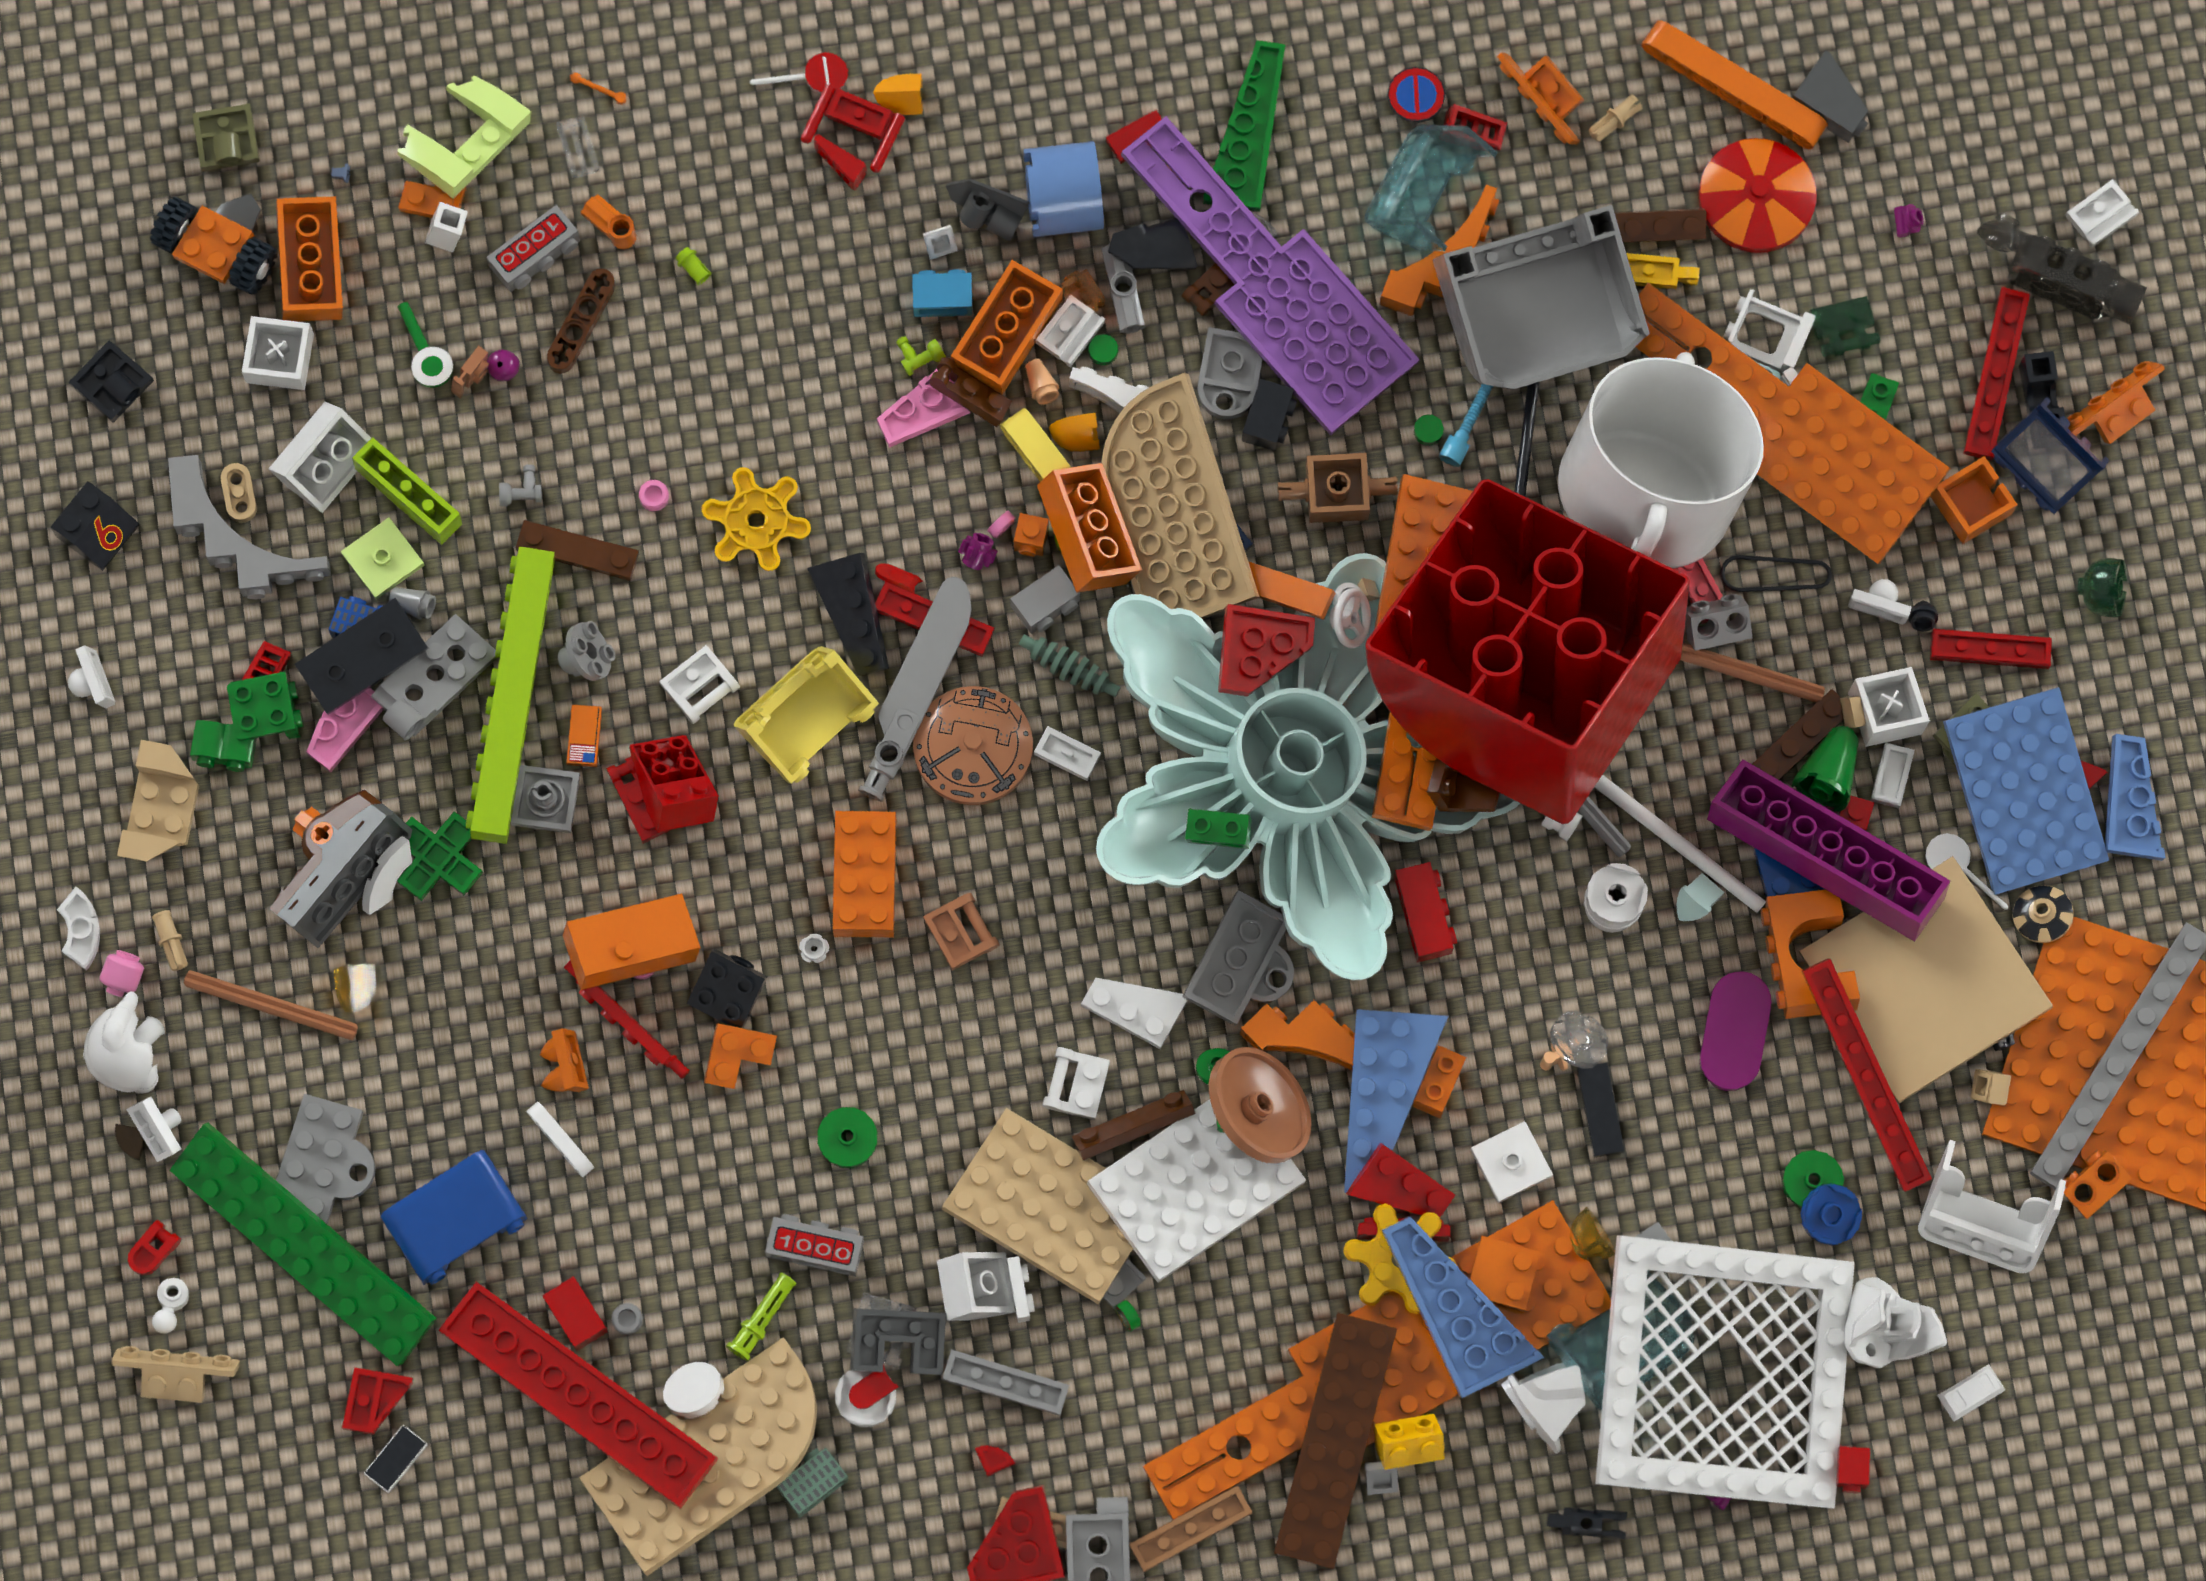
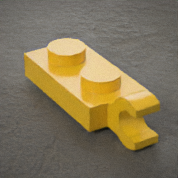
[1626,253,1700,290]

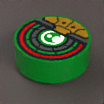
[1115,1300,1141,1332]

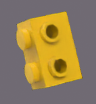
[1374,1414,1445,1470]

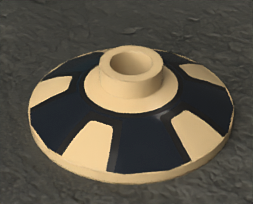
[2013,885,2074,943]

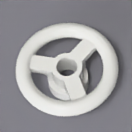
[1330,588,1371,648]

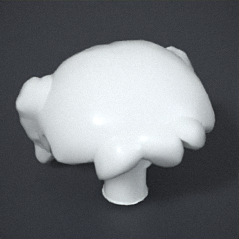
[83,991,165,1094]

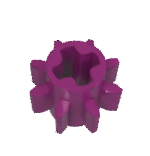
[958,533,998,570]

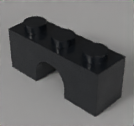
[2019,351,2065,449]

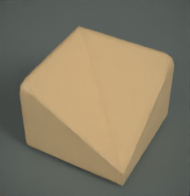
[1971,1069,2011,1105]

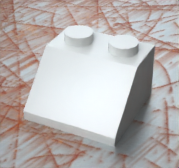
[937,1252,1015,1321]

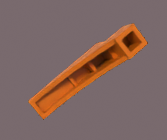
[1379,185,1500,317]
[1240,1000,1355,1071]

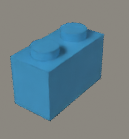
[912,269,973,317]

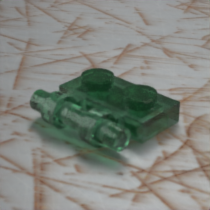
[1809,296,1880,357]

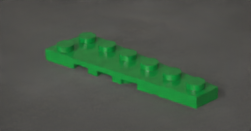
[1203,40,1286,212]

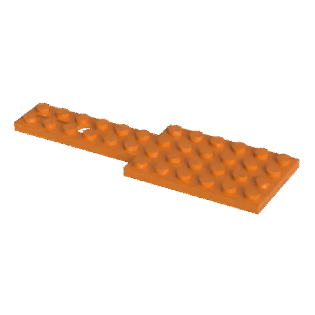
[1635,283,1951,564]
[1372,474,1473,831]

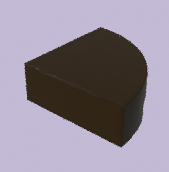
[115,1124,145,1161]

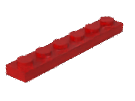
[1963,287,2030,461]

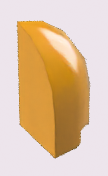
[873,74,923,115]
[1049,412,1100,452]

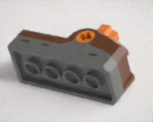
[269,789,412,948]

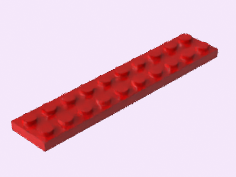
[438,1282,718,1509]

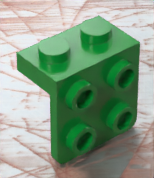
[227,671,304,741]

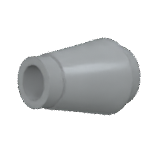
[389,587,436,620]

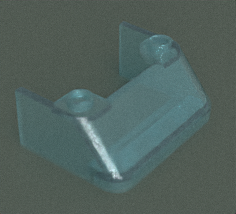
[1364,125,1498,251]

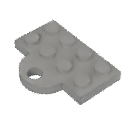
[1182,890,1294,1026]
[276,1094,376,1224]

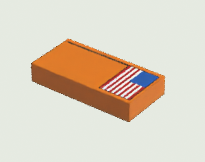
[567,705,602,767]

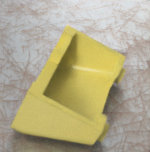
[733,646,879,784]

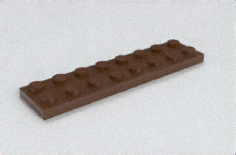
[1274,1312,1397,1569]

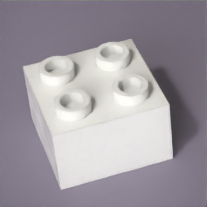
[242,316,314,390]
[1848,667,1930,747]

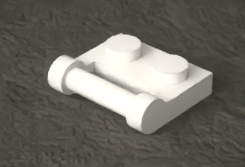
[659,645,740,724]
[1042,1047,1110,1120]

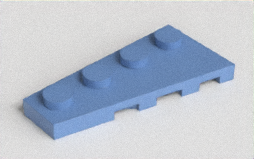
[2105,734,2166,861]

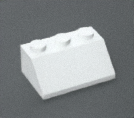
[269,402,371,513]

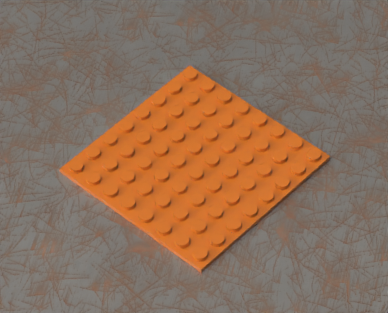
[1982,917,2206,1211]

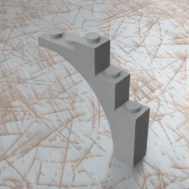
[168,455,331,599]

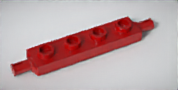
[564,960,690,1079]

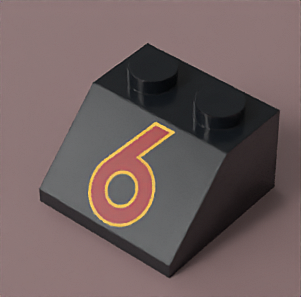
[51,481,140,571]

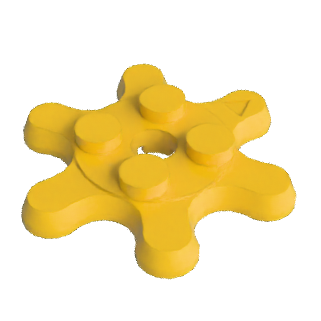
[702,467,811,571]
[1343,1204,1457,1314]

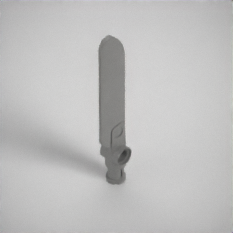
[858,577,972,802]

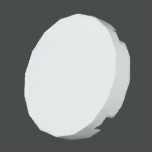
[663,1362,724,1419]
[835,1370,896,1427]

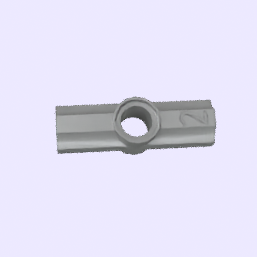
[1101,244,1145,334]

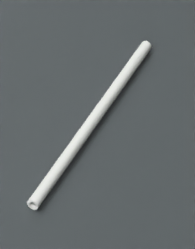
[1595,775,1766,913]

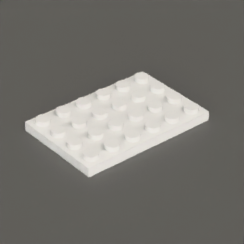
[1087,1099,1306,1282]

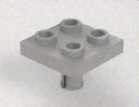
[511,765,580,833]

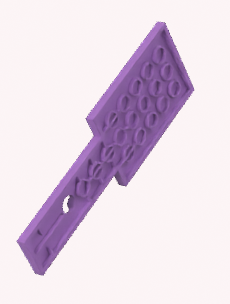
[1121,116,1420,436]

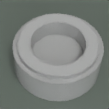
[612,1303,643,1335]

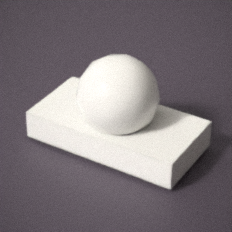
[1848,579,1912,625]
[68,645,115,708]

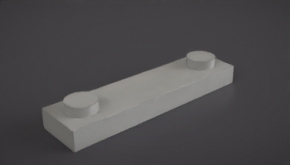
[942,1349,1069,1416]

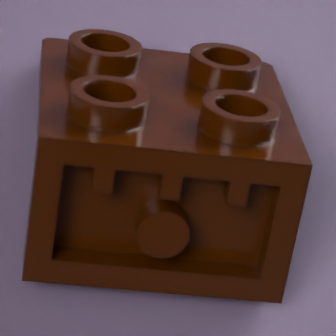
[1427,758,1500,812]

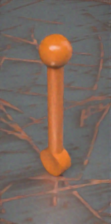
[570,72,627,105]

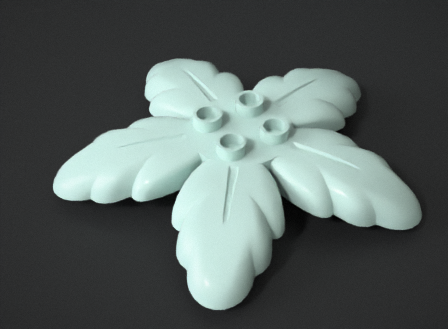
[1096,553,1520,980]

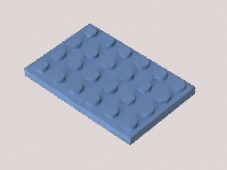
[1943,687,2110,895]

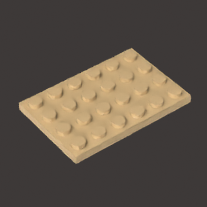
[942,1108,1134,1305]

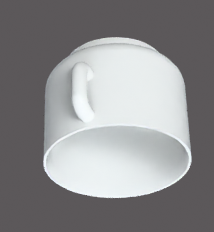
[1558,352,1764,568]

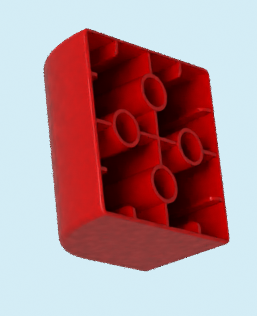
[1365,479,1690,824]

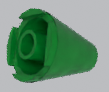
[1791,726,1859,812]

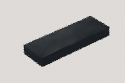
[1577,1062,1624,1158]

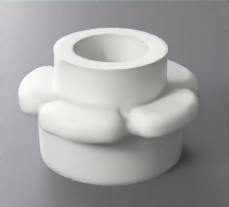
[799,934,829,963]

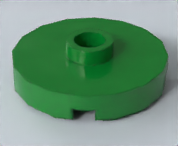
[817,1107,878,1168]
[1782,1150,1844,1209]

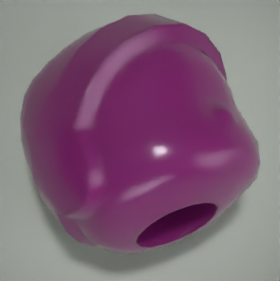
[487,350,520,381]

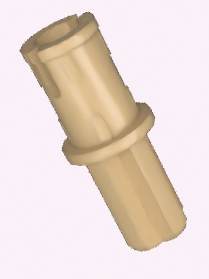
[1589,95,1642,142]
[152,910,188,971]

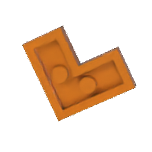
[398,180,467,218]
[704,1023,777,1089]

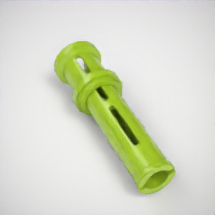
[726,1272,796,1362]

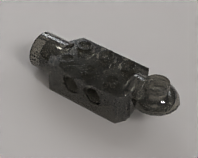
[1977,213,2147,325]

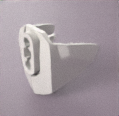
[1845,1277,1947,1368]
[1501,1358,1586,1454]

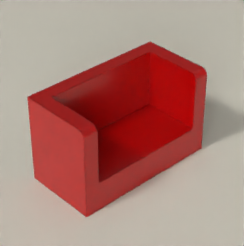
[542,1276,608,1351]

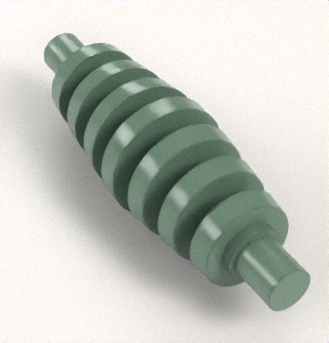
[1019,634,1121,698]

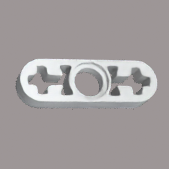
[526,1101,594,1178]

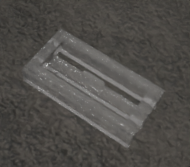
[556,115,600,179]

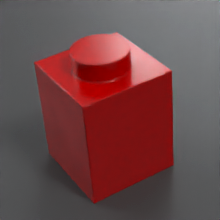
[1836,1446,1870,1493]

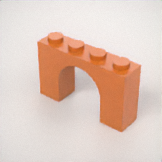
[1760,890,1860,1019]

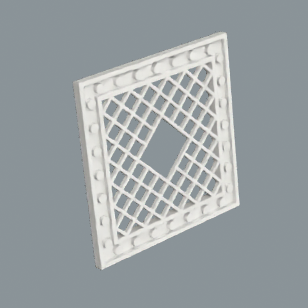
[1595,1235,1854,1509]

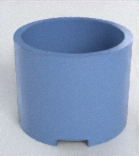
[1023,141,1104,237]

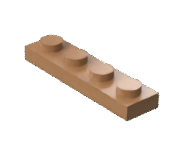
[1129,1485,1253,1573]

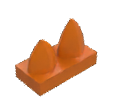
[540,1028,589,1092]

